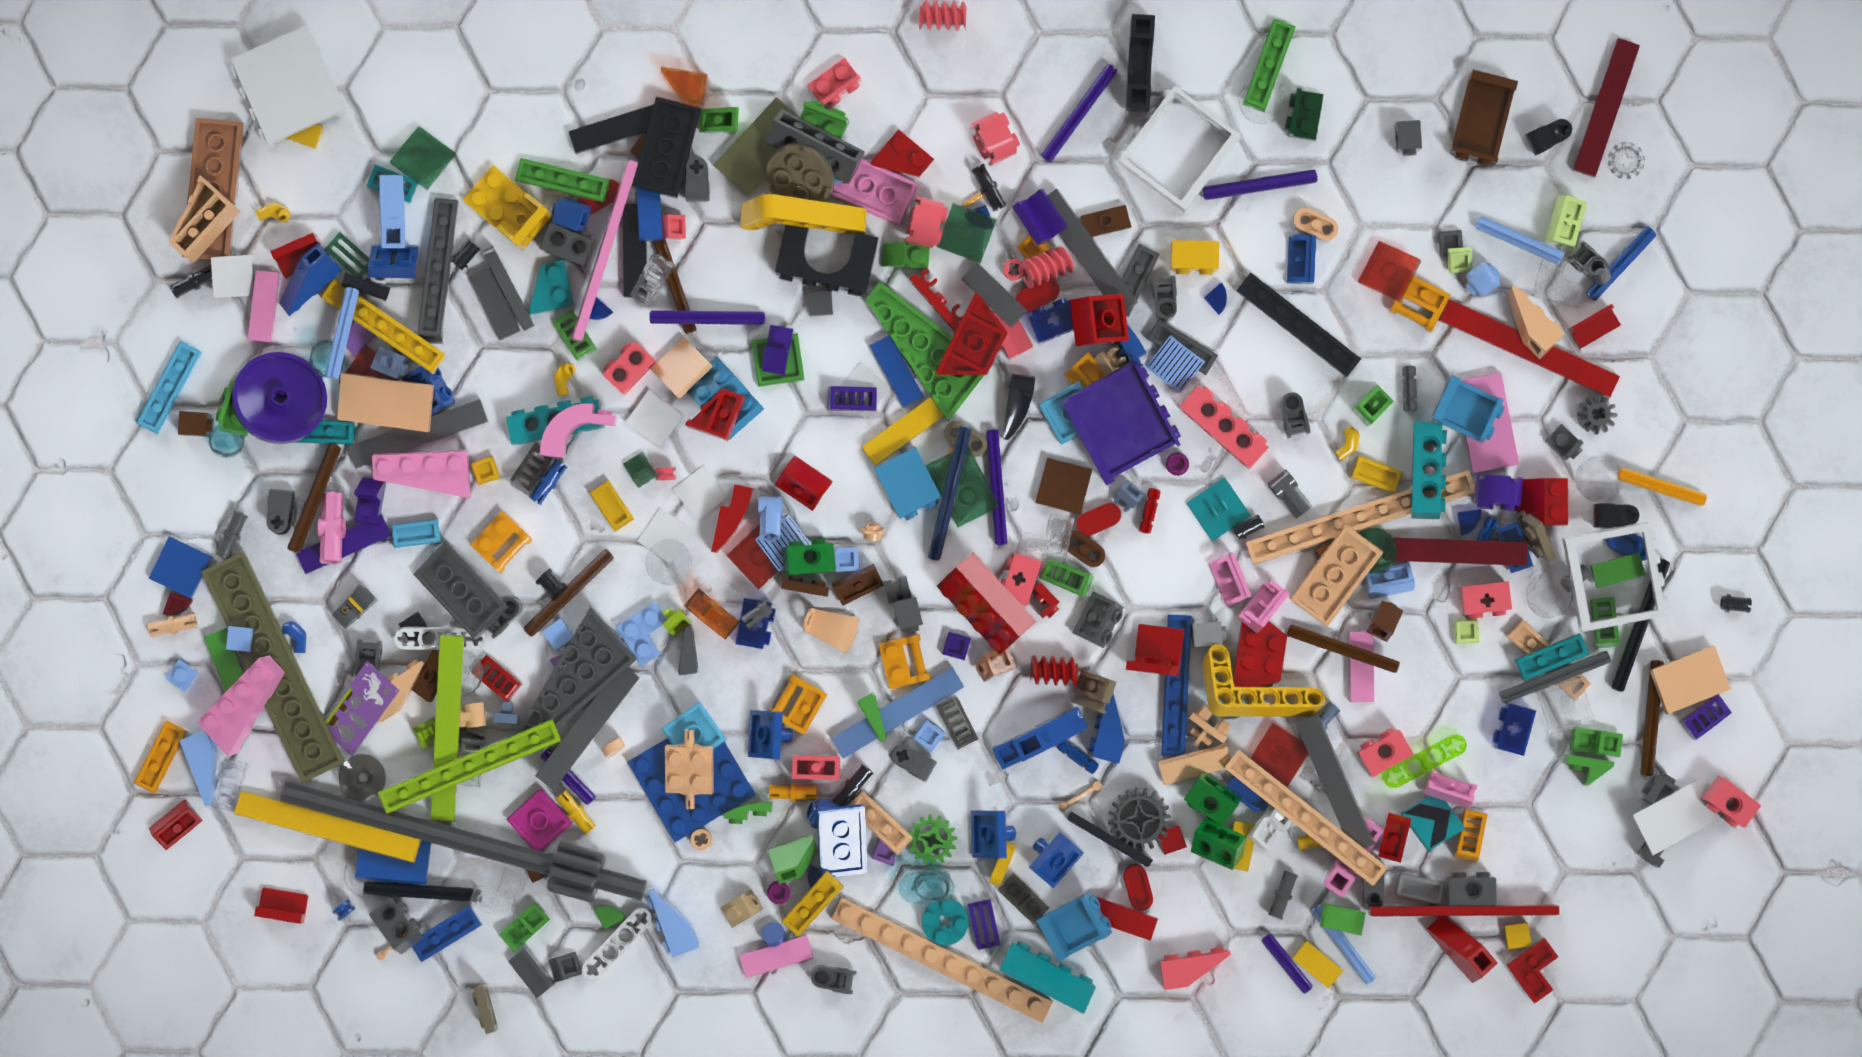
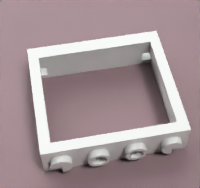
[1117,85,1242,213]
[1562,522,1669,632]

